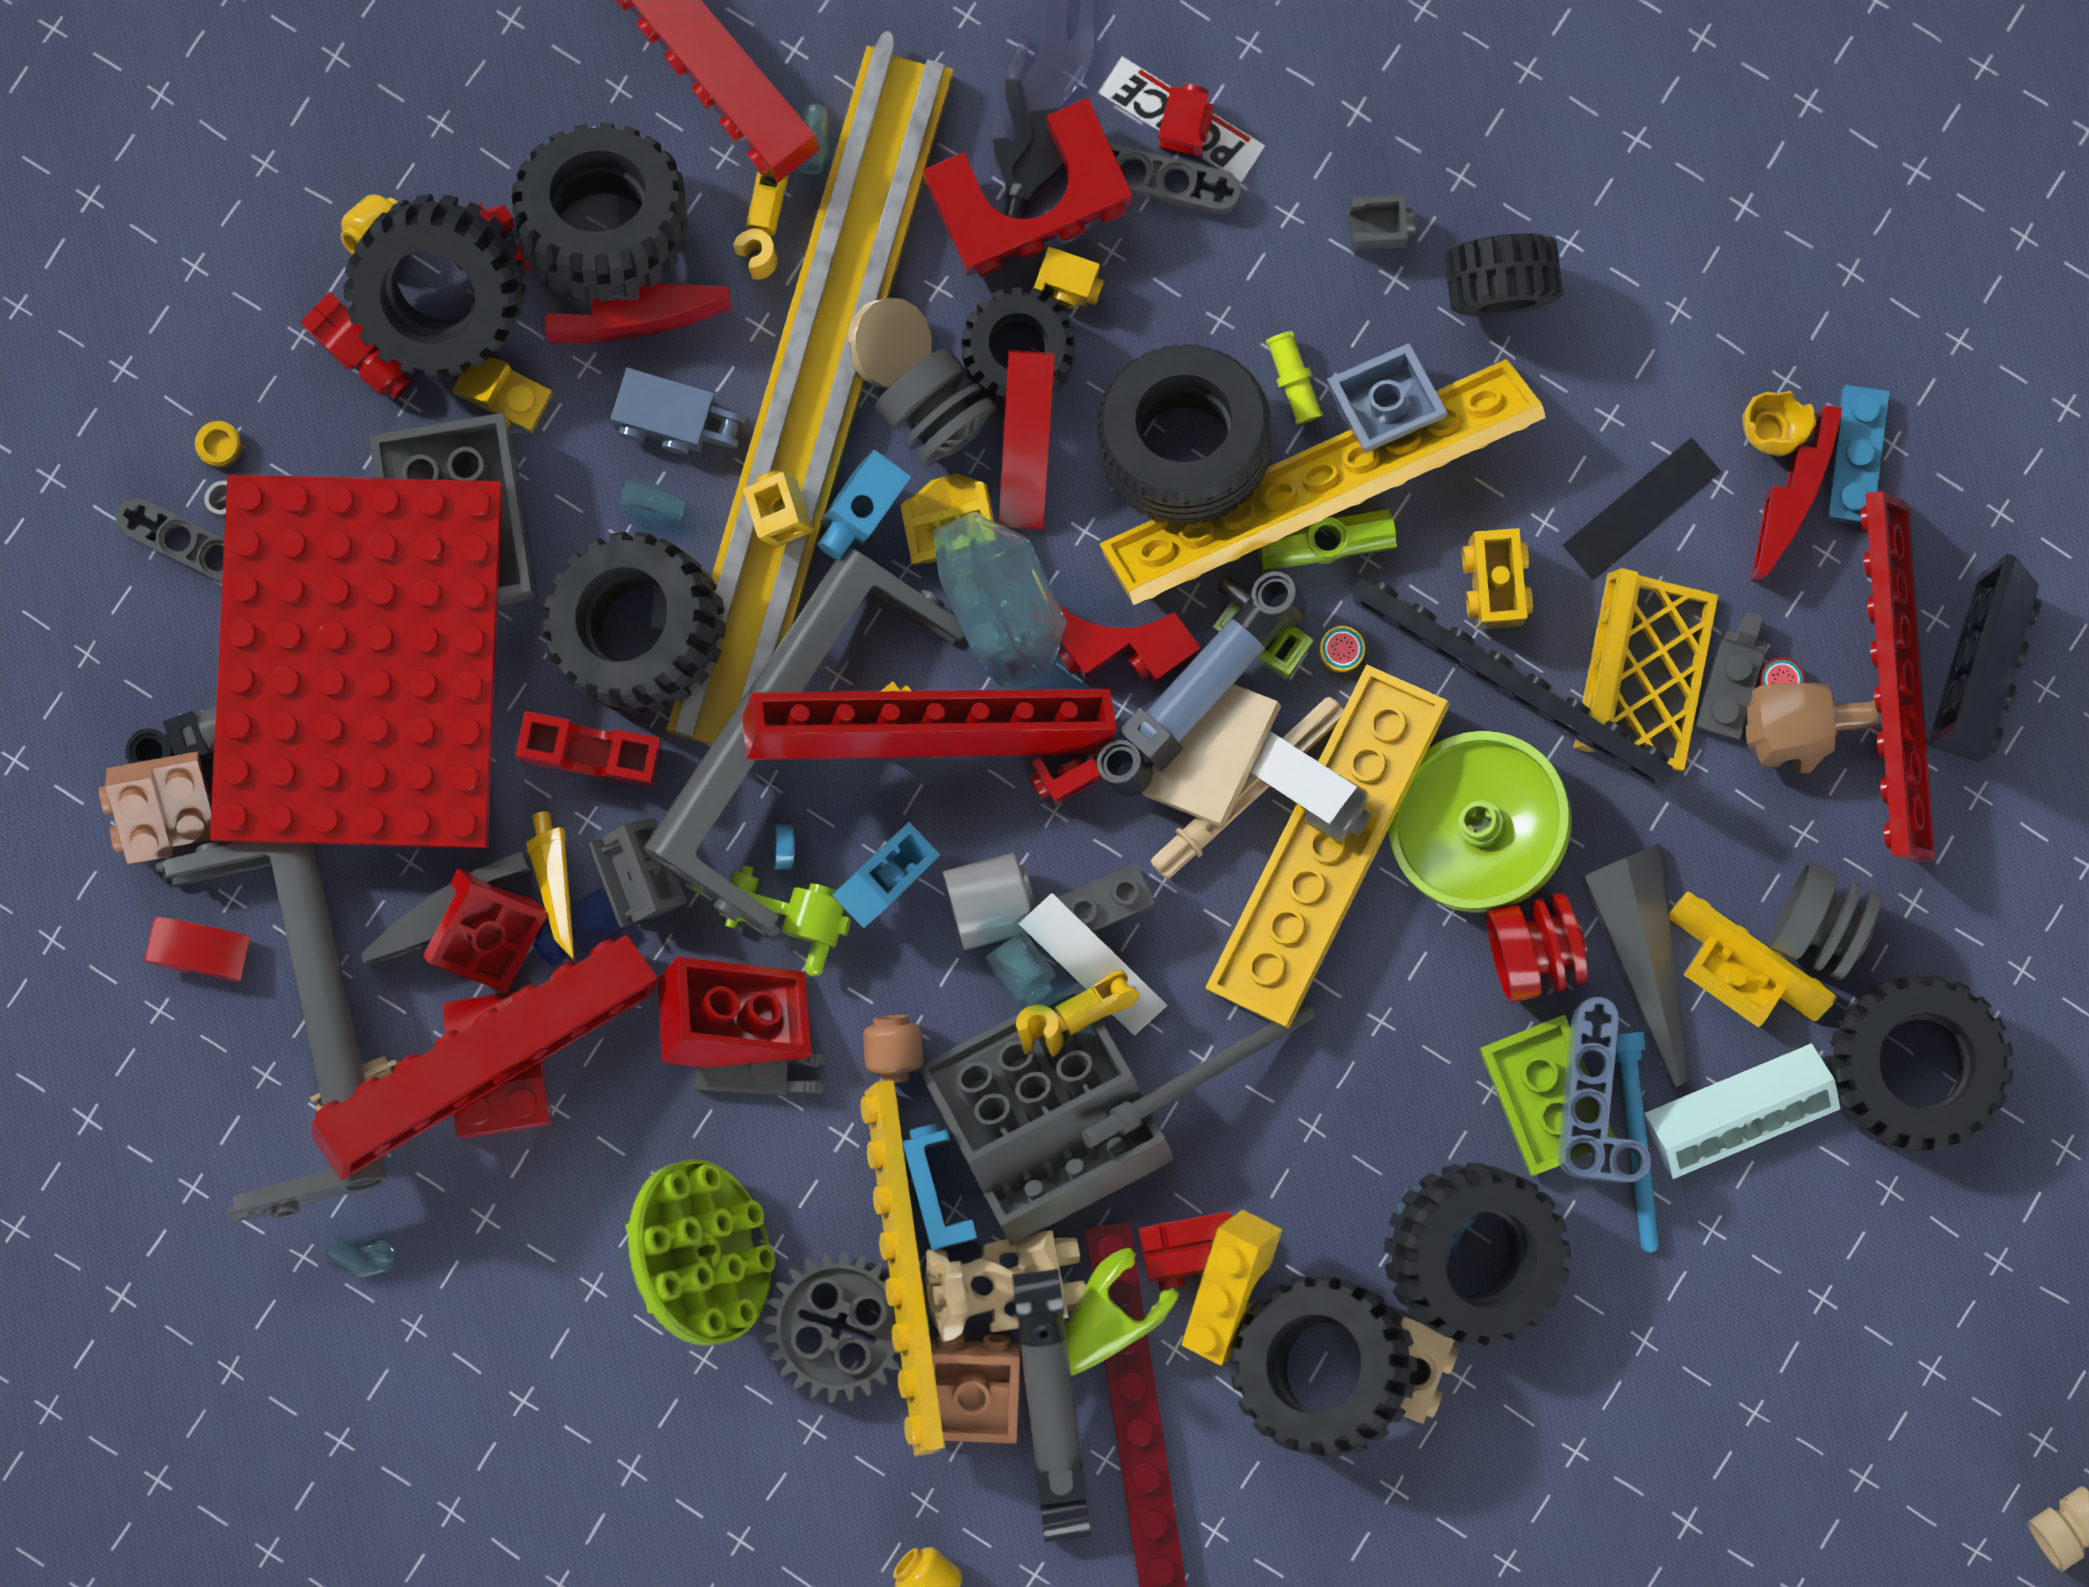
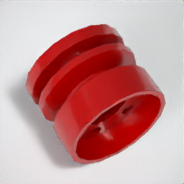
[1485,892,1588,1003]

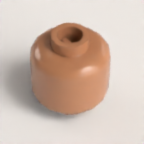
[863,1015,924,1083]

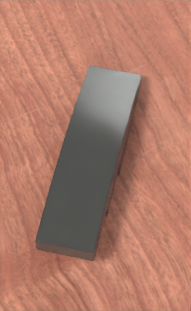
[361,851,532,966]

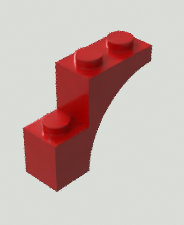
[1030,590,1201,686]

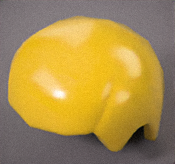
[1742,391,1816,456]

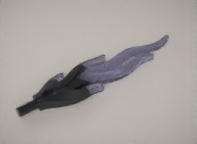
[993,0,1095,219]

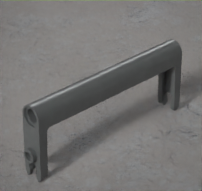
[644,547,975,937]
[156,842,387,1222]

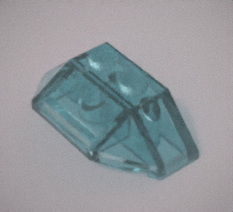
[933,512,1067,690]

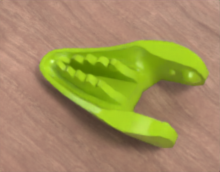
[1066,1248,1179,1375]

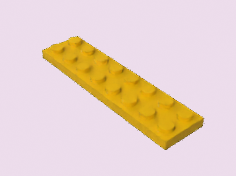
[1205,665,1450,1029]

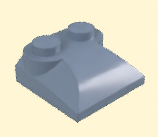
[1327,343,1448,453]

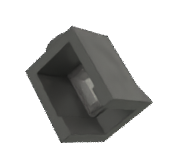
[1348,195,1415,252]

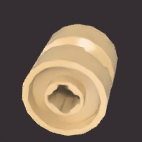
[2027,1486,2089,1572]

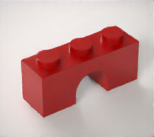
[515,711,663,789]

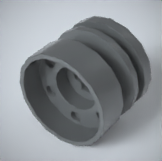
[875,347,997,467]
[1768,861,1882,981]

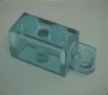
[986,930,1056,1008]

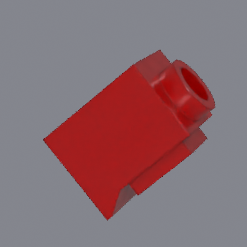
[1158,84,1214,159]

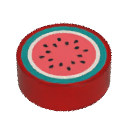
[1757,658,1805,687]

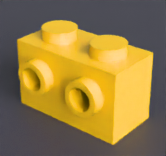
[1462,528,1533,630]

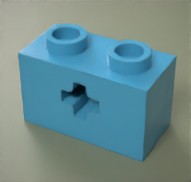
[832,822,940,928]

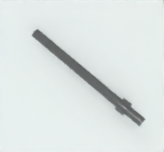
[1082,1003,1316,1148]

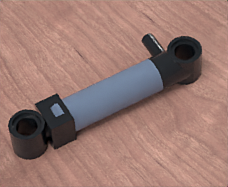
[1097,571,1307,797]

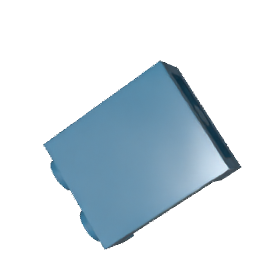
[902,1124,977,1250]

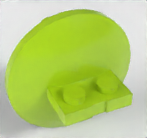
[625,1159,776,1346]

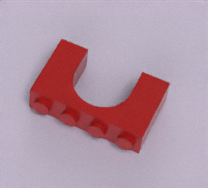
[923,98,1132,278]

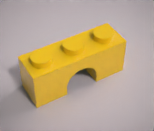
[1181,1209,1283,1366]

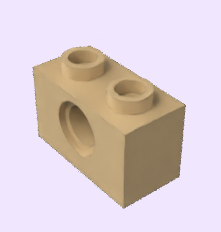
[1400,1316,1459,1424]

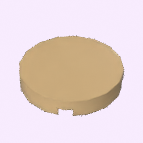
[848,298,932,388]

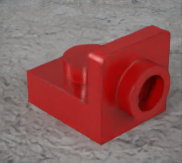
[1028,757,1102,806]

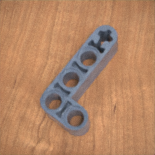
[1558,997,1651,1183]

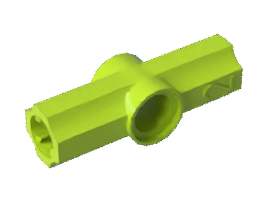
[1257,509,1397,572]

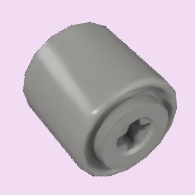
[943,853,1036,951]

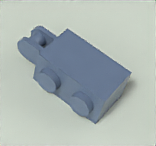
[611,367,746,455]

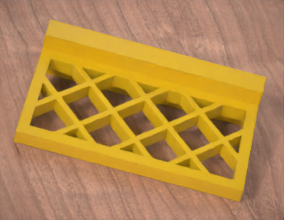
[1573,568,1718,771]

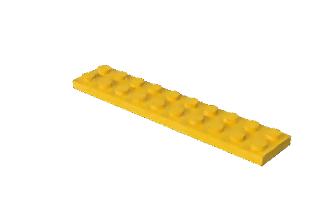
[1099,359,1546,605]

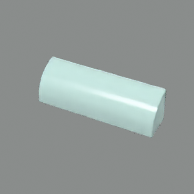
[1644,1043,1840,1179]

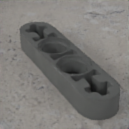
[1109,143,1240,215]
[116,497,224,584]

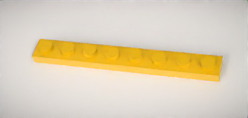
[861,1081,945,1456]

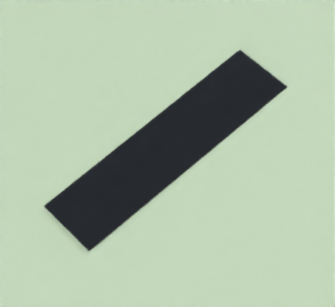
[1563,437,1720,579]

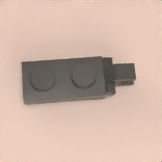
[1694,611,1766,741]

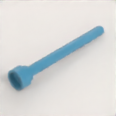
[1615,1031,1659,1253]

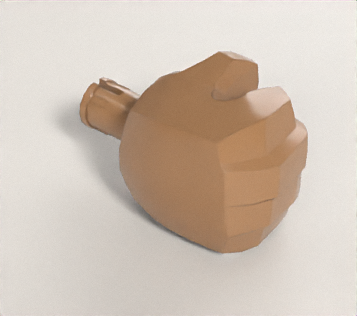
[1746,683,1879,773]

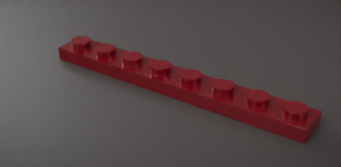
[1084,1222,1186,1587]

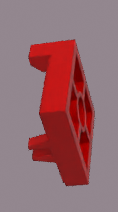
[423,868,548,993]

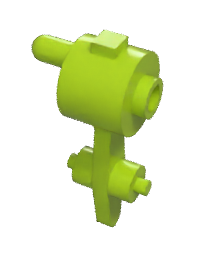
[690,865,851,977]

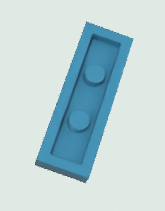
[1825,385,1890,525]

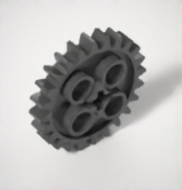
[762,1251,901,1402]

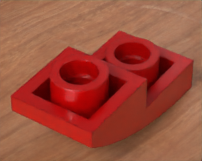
[143,917,250,983]

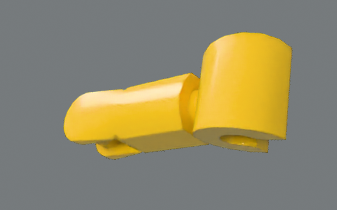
[733,171,790,280]
[1016,970,1140,1057]

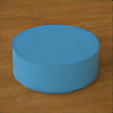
[773,824,795,870]

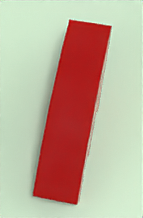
[545,283,731,344]
[998,350,1054,530]
[1751,405,1843,582]

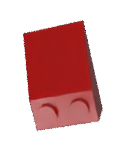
[657,956,812,1068]
[442,991,554,1139]

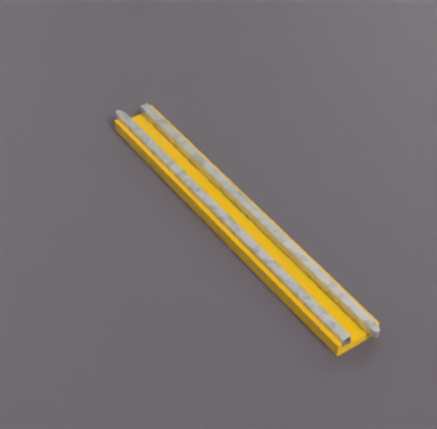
[666,31,953,745]

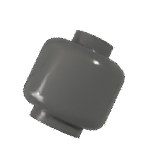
[1301,773,1373,841]

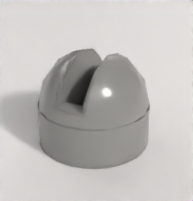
[204,480,227,520]

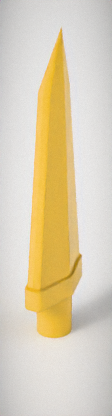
[526,811,574,960]

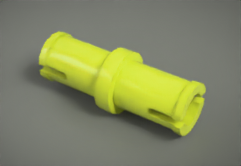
[1265,331,1324,425]

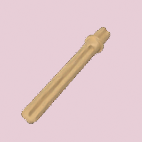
[1151,697,1344,879]

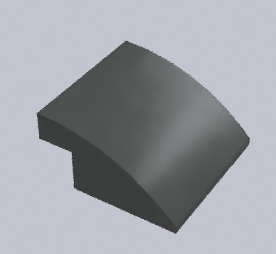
[918,982,1175,1246]

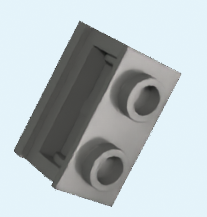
[589,818,687,928]
[1057,862,1155,934]

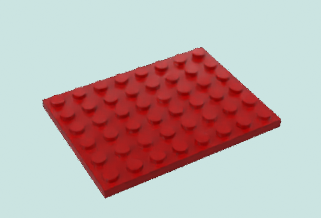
[210,475,503,849]

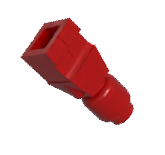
[300,291,412,400]

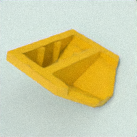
[900,473,998,565]

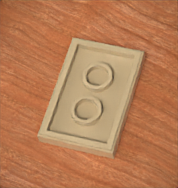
[1142,684,1281,828]

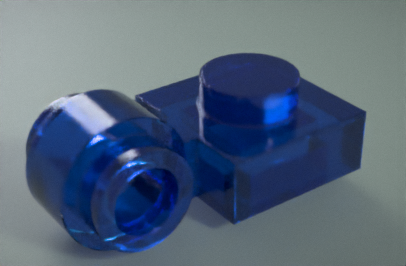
[532,888,624,966]

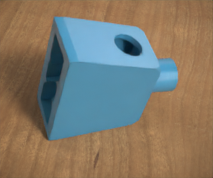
[817,450,911,560]

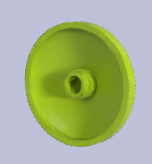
[1388,731,1572,913]

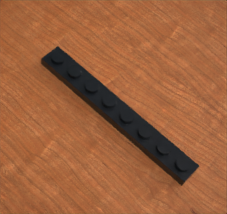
[1352,578,1673,791]

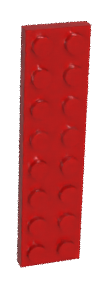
[1861,491,1935,862]

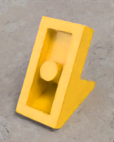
[452,357,553,433]

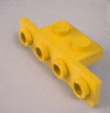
[1669,892,1837,1028]

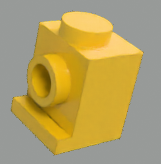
[1034,247,1105,309]
[743,471,816,548]

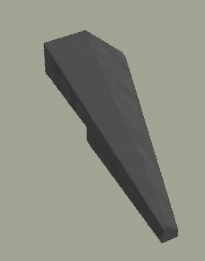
[1580,844,1688,1088]

